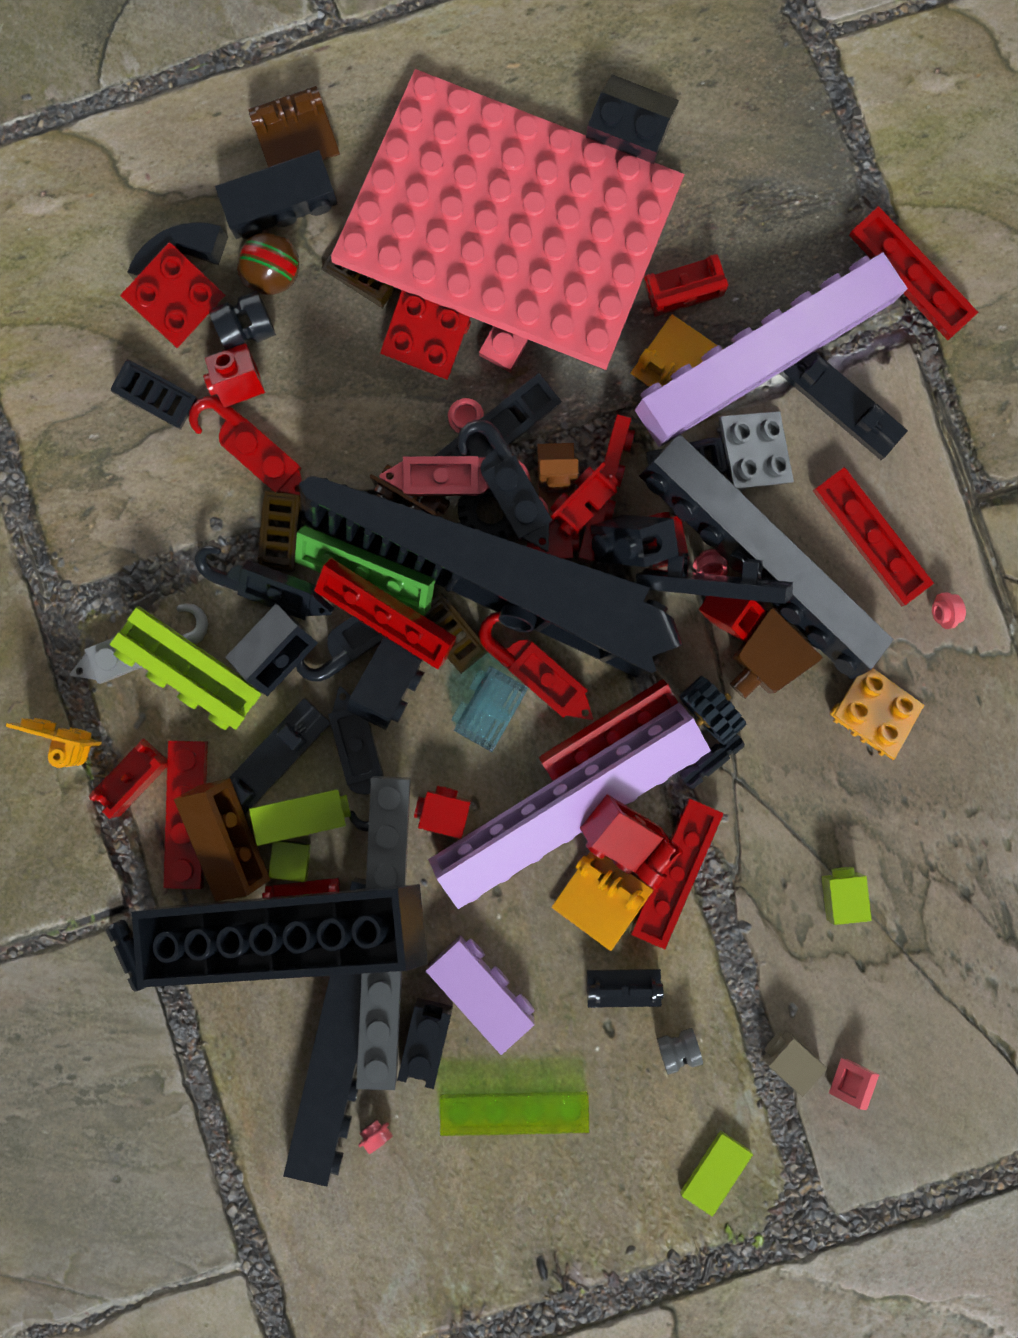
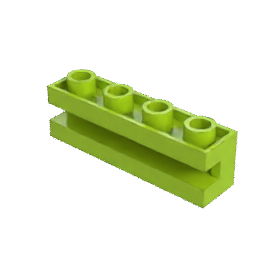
[109,606,262,730]

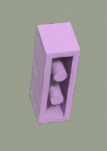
[426,935,535,1055]

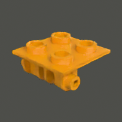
[630,314,718,387]
[829,668,925,760]
[6,718,102,768]
[551,851,653,951]

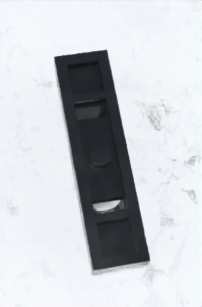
[779,352,908,460]
[434,373,562,457]
[636,552,793,604]
[229,698,331,816]

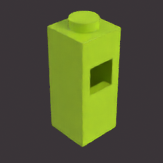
[249,789,351,846]

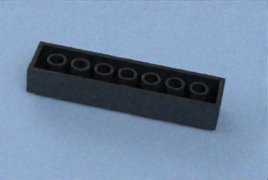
[131,884,428,988]

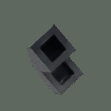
[127,222,228,280]

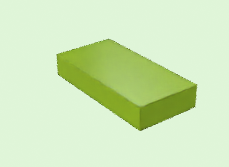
[680,1130,753,1217]

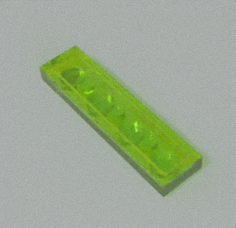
[440,1092,589,1136]

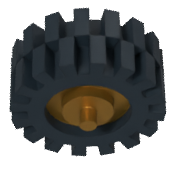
[679,675,747,745]

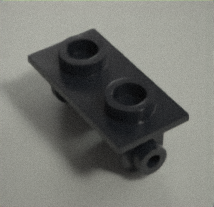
[587,969,664,1008]

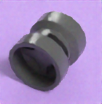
[656,1028,703,1075]

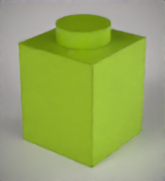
[821,867,872,925]

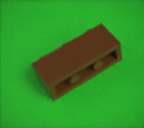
[174,778,270,902]

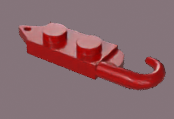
[189,396,303,496]
[479,612,594,720]

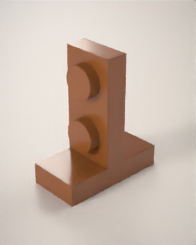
[537,443,578,517]

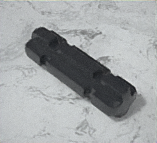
[680,734,745,789]
[106,920,147,992]

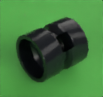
[209,290,276,350]

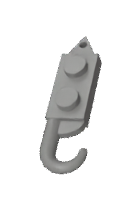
[70,603,208,684]

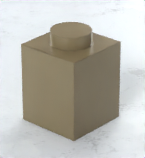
[762,1030,827,1097]

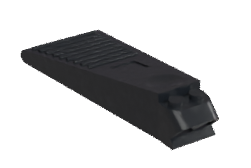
[299,476,683,678]

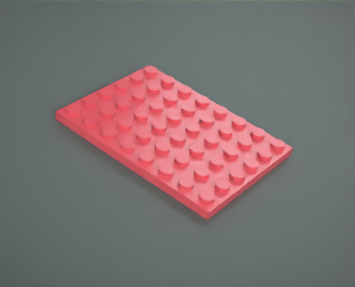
[331,69,685,370]

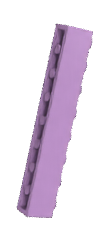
[635,252,908,447]
[428,702,711,909]

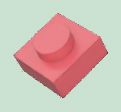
[479,326,528,373]
[829,1058,879,1110]

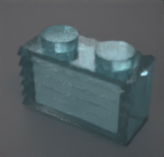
[451,666,529,752]

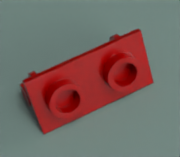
[549,462,620,538]

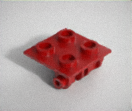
[120,242,226,348]
[380,290,471,380]

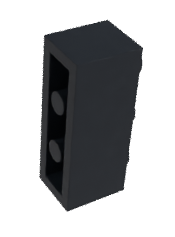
[215,150,338,239]

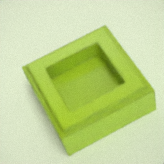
[269,841,311,882]

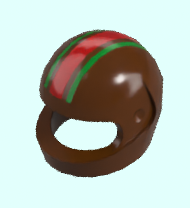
[237,233,300,295]

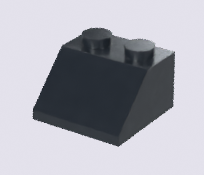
[586,74,679,164]

